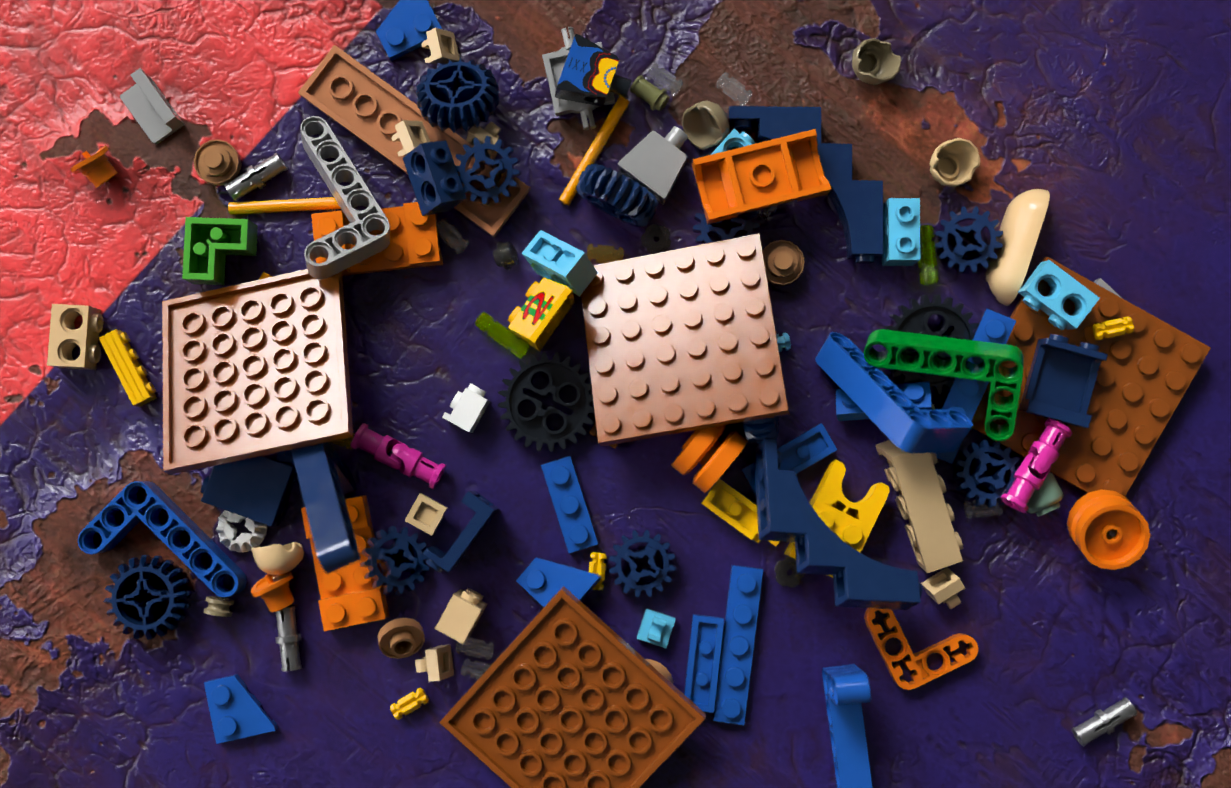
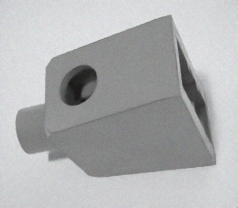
[617,126,688,205]

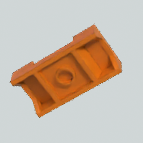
[692,129,831,224]
[311,202,443,276]
[301,495,390,631]

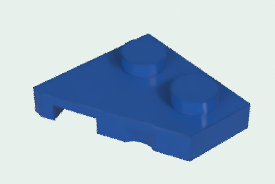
[376,0,442,61]
[516,557,602,607]
[204,674,278,744]

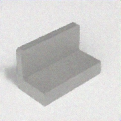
[120,68,185,144]

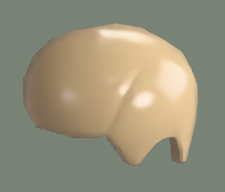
[929,138,981,187]
[251,542,304,575]

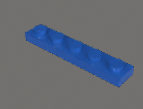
[936,308,1017,464]
[713,565,763,725]

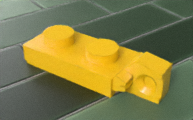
[701,478,780,546]

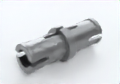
[224,152,288,201]
[275,606,302,672]
[1072,697,1137,747]

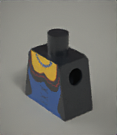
[555,34,632,106]

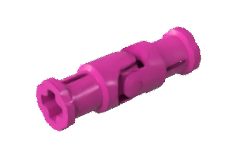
[1000,419,1073,513]
[351,423,446,489]

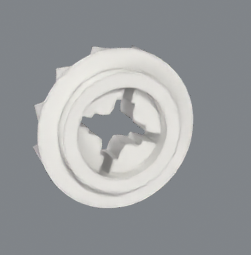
[216,510,267,552]

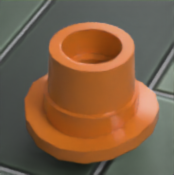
[70,145,117,188]
[251,572,295,612]

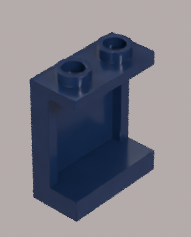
[1018,334,1108,428]
[201,456,297,526]
[423,491,499,573]

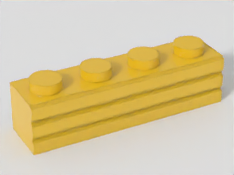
[99,329,156,407]

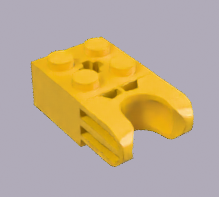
[784,459,890,578]

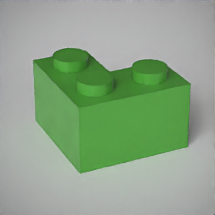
[182,217,258,285]

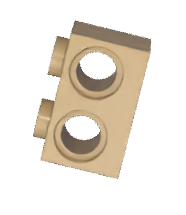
[47,304,103,370]
[435,588,487,644]

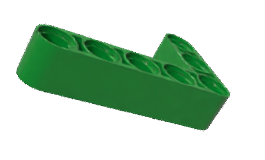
[863,329,1024,441]

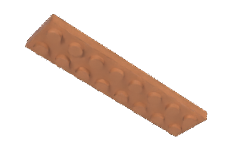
[298,45,530,238]

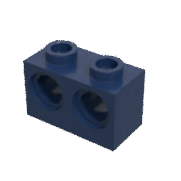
[403,140,467,216]

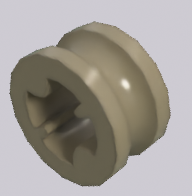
[203,596,235,617]

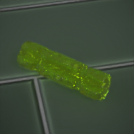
[918,225,938,285]
[475,312,530,359]

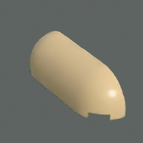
[986,189,1050,306]

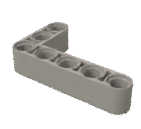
[300,116,390,280]

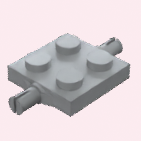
[542,27,615,130]

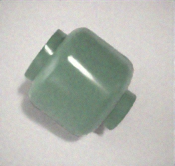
[1027,472,1064,517]

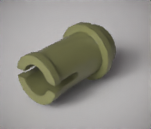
[630,75,670,112]

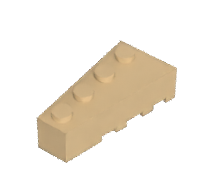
[875,440,963,574]

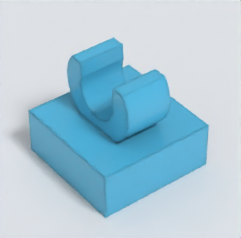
[637,608,676,648]

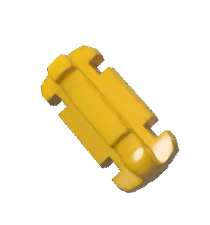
[1092,317,1134,340]
[589,552,607,590]
[390,688,429,720]

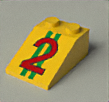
[507,277,575,352]

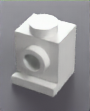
[442,383,490,433]

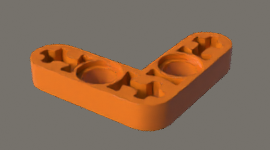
[864,608,978,690]

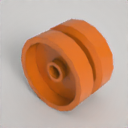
[671,425,748,493]
[1067,489,1150,570]

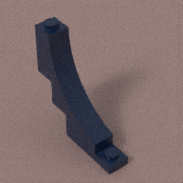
[727,106,883,264]
[754,439,922,610]

